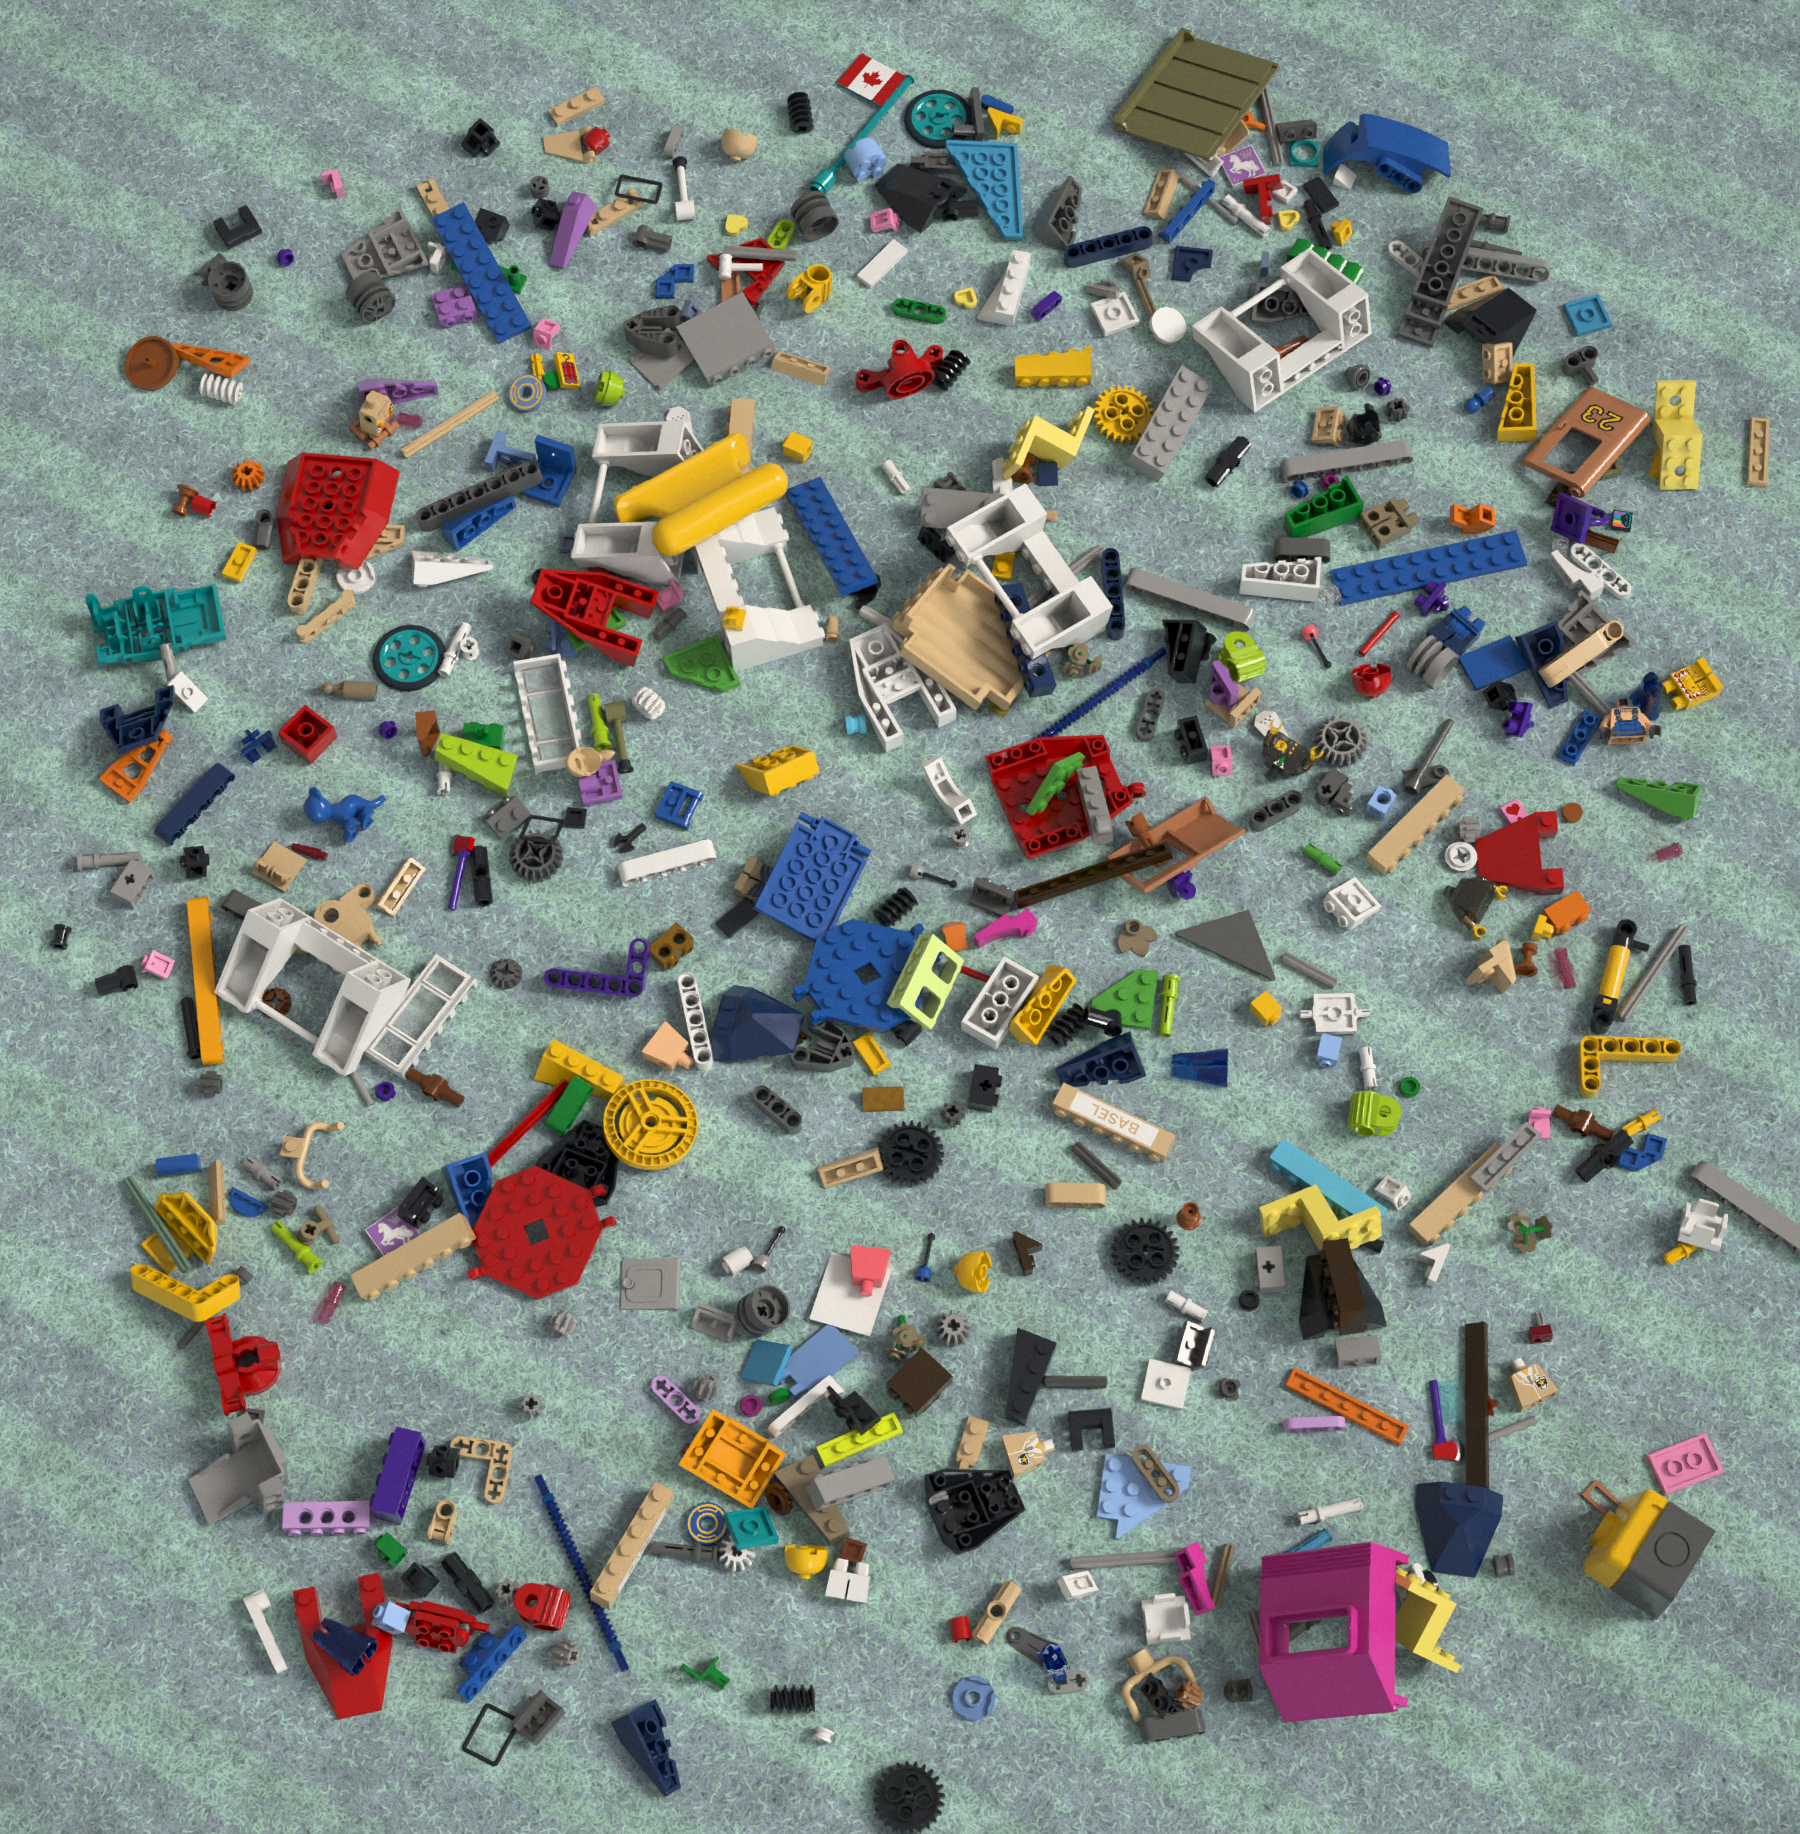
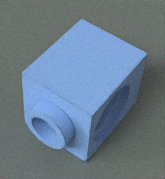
[1366,785,1397,821]
[1315,1033,1342,1068]
[371,1601,411,1635]

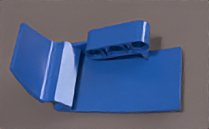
[1323,113,1451,193]

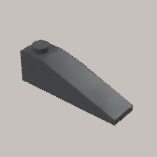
[1031,176,1082,250]
[1247,282,1309,323]

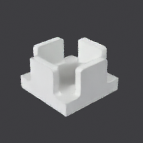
[1677,1199,1728,1252]
[1141,1593,1191,1645]

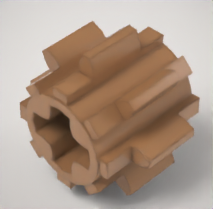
[1174,1681,1203,1710]

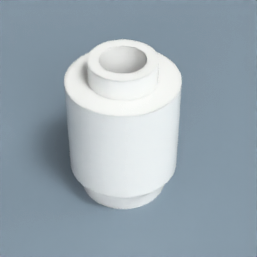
[721,1246,754,1275]

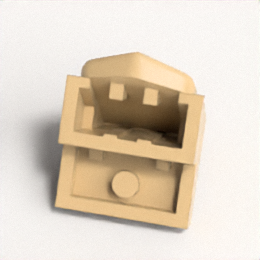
[1466,938,1516,993]

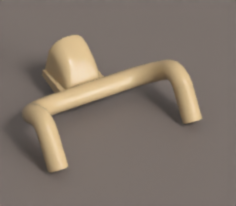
[280,1121,345,1190]
[1121,1647,1197,1722]

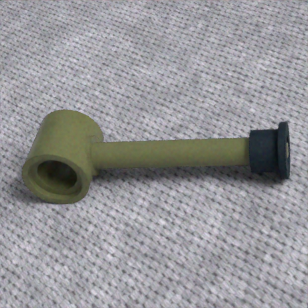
[604,701,634,774]

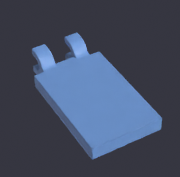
[779,1324,858,1400]

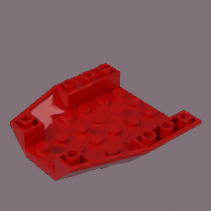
[276,452,400,570]
[985,735,1133,859]

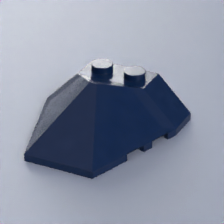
[100,685,175,754]
[711,985,805,1063]
[1415,1481,1503,1578]

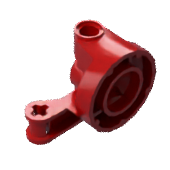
[856,340,943,399]
[205,1313,281,1416]

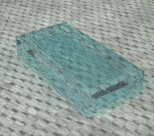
[1438,1379,1466,1424]

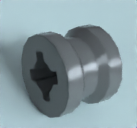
[530,176,549,199]
[1492,1553,1515,1577]

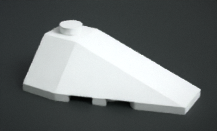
[411,551,493,587]

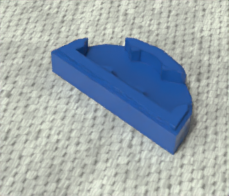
[230,1187,269,1218]

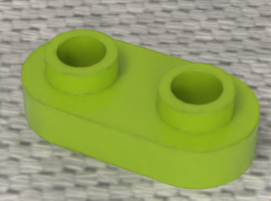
[768,219,795,250]

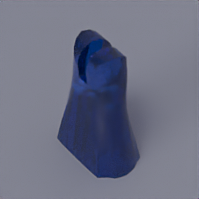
[1629,672,1664,721]
[1171,1048,1228,1088]
[311,1617,378,1676]

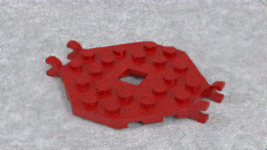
[462,1166,618,1299]

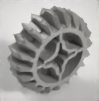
[1314,714,1368,767]

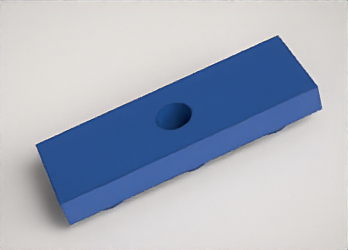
[1557,710,1602,766]

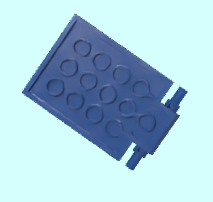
[753,812,872,943]

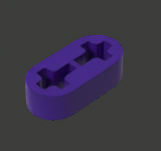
[1031,291,1063,321]

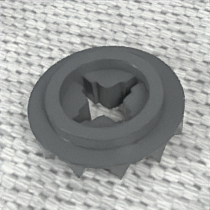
[490,958,522,989]

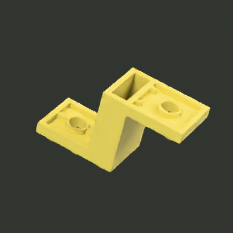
[1652,380,1703,490]
[1001,406,1095,480]
[1259,1184,1382,1251]
[1395,1566,1461,1673]

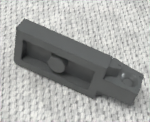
[910,152,961,174]

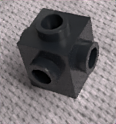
[531,198,560,231]
[1482,681,1517,711]
[179,846,210,879]
[426,1445,460,1479]

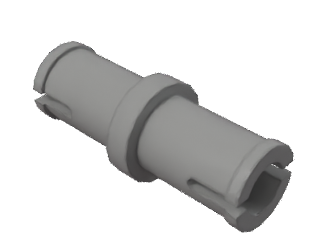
[242,1156,283,1190]

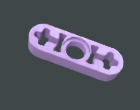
[651,1376,700,1426]
[1283,1416,1346,1433]

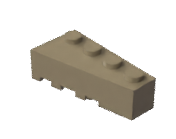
[773,1454,850,1546]

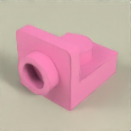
[320,169,345,198]
[870,208,900,233]
[532,318,560,350]
[656,579,684,613]
[1210,745,1232,776]
[140,950,175,980]
[1527,1107,1551,1140]

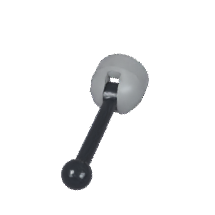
[909,862,957,888]
[752,1226,786,1272]

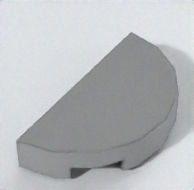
[1085,279,1119,300]

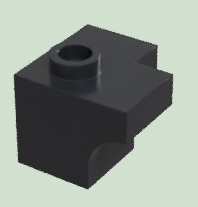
[461,118,500,158]
[475,208,510,244]

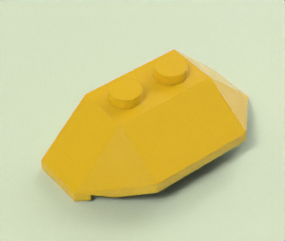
[154,1192,218,1266]

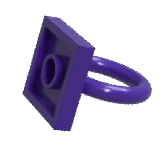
[1550,493,1610,544]

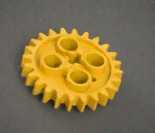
[1093,385,1154,445]

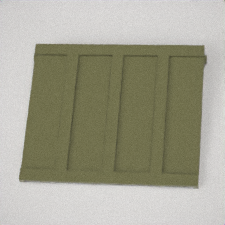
[1112,27,1280,162]

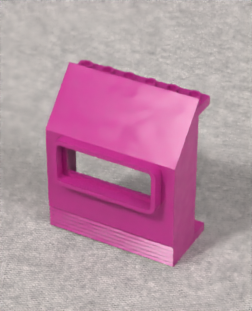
[1259,1542,1409,1722]

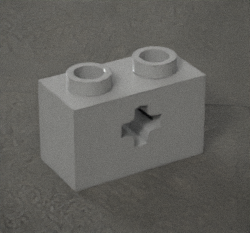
[110,859,156,909]
[1251,1246,1285,1293]

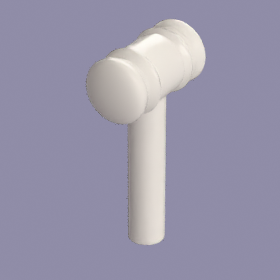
[718,254,763,280]

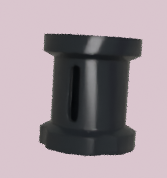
[50,924,72,949]

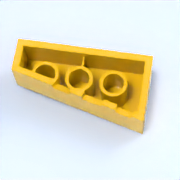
[1497,363,1537,442]

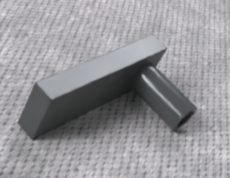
[952,87,984,141]

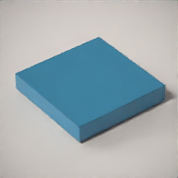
[1563,294,1613,337]
[741,1339,793,1387]

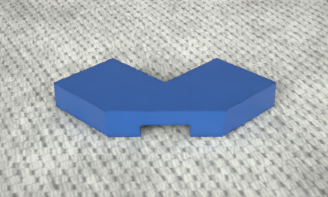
[656,264,694,299]
[1616,1133,1667,1172]

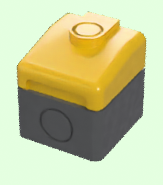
[1582,1489,1716,1620]

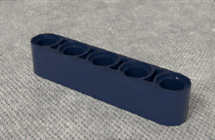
[1064,226,1152,268]
[1101,548,1125,641]
[154,763,235,846]

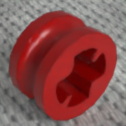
[1127,782,1146,799]

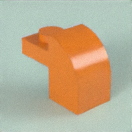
[1450,503,1495,534]

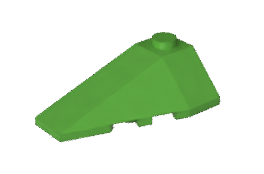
[1616,777,1703,820]

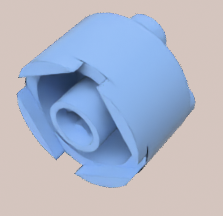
[844,138,887,182]

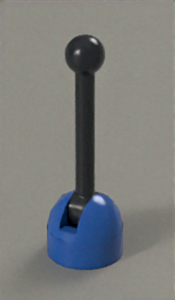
[914,1233,935,1282]

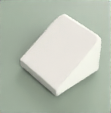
[1333,163,1357,190]

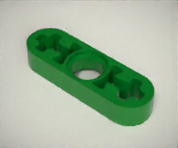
[893,298,946,324]

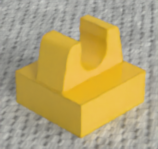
[1330,218,1353,246]
[723,606,746,631]
[1531,914,1554,941]

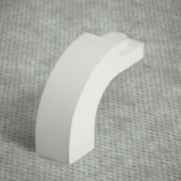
[921,755,977,825]

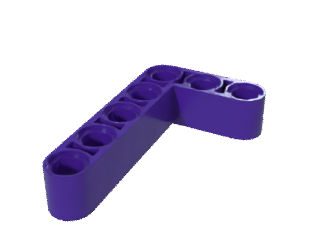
[544,937,650,997]

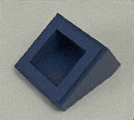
[1038,462,1058,486]

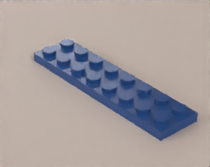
[431,202,532,344]
[786,477,878,596]

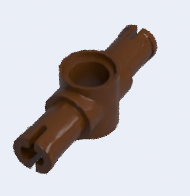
[405,1067,465,1107]
[1552,1104,1614,1142]

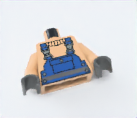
[1599,699,1662,745]

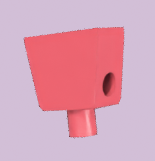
[850,1245,891,1297]

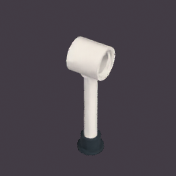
[672,156,696,221]

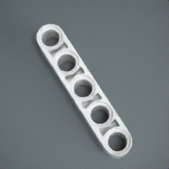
[617,840,717,887]
[678,972,713,1071]

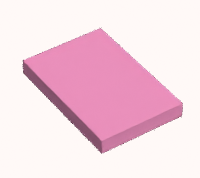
[1646,1433,1724,1496]

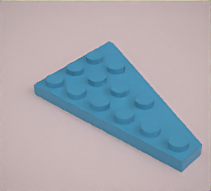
[945,140,1023,241]

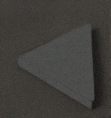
[1175,910,1276,981]

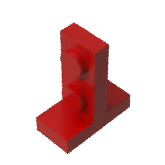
[1243,174,1283,225]

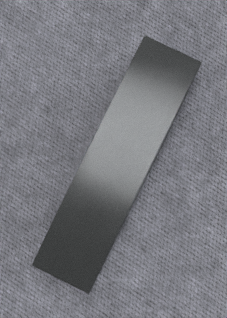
[1397,196,1484,348]

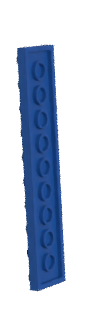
[1330,530,1527,606]

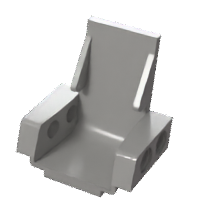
[188,1412,287,1525]

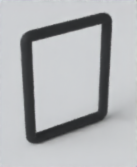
[615,175,663,204]
[519,815,564,844]
[462,1703,516,1767]

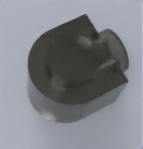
[1223,1678,1253,1703]

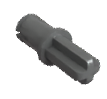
[653,608,687,641]

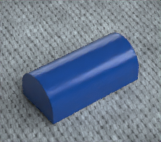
[156,1154,201,1177]

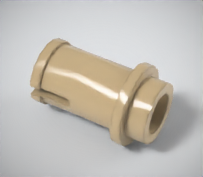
[825,616,840,642]

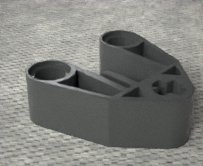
[624,305,682,358]
[790,1014,855,1073]

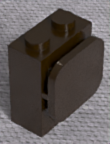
[886,1348,953,1417]

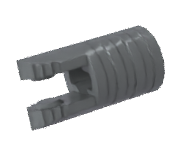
[194,253,227,287]

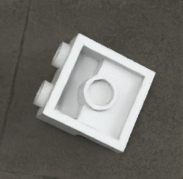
[1322,877,1382,931]

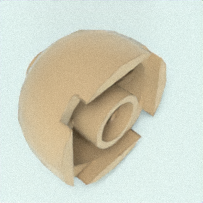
[721,129,758,162]

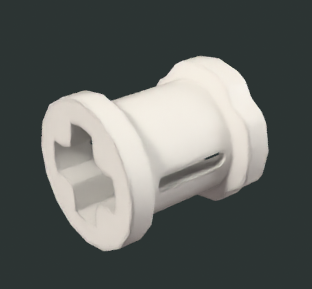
[460,637,479,661]

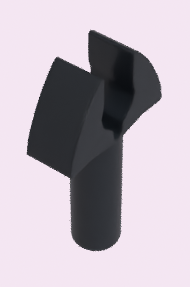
[614,823,647,853]

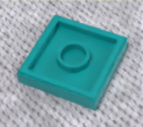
[724,1506,779,1550]

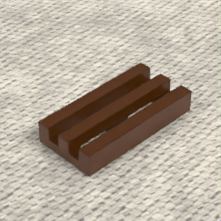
[1583,530,1619,554]

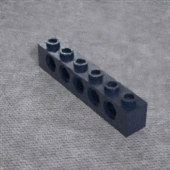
[994,582,1057,698]

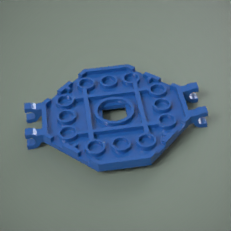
[792,919,942,1033]

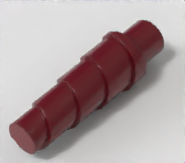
[291,843,328,861]

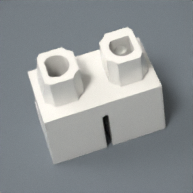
[825,1558,871,1603]

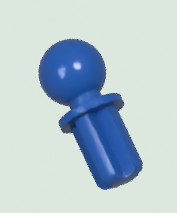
[1464,386,1495,413]

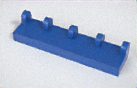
[1158,179,1215,244]

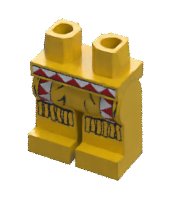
[1660,657,1723,711]

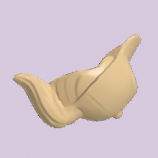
[565,747,615,777]

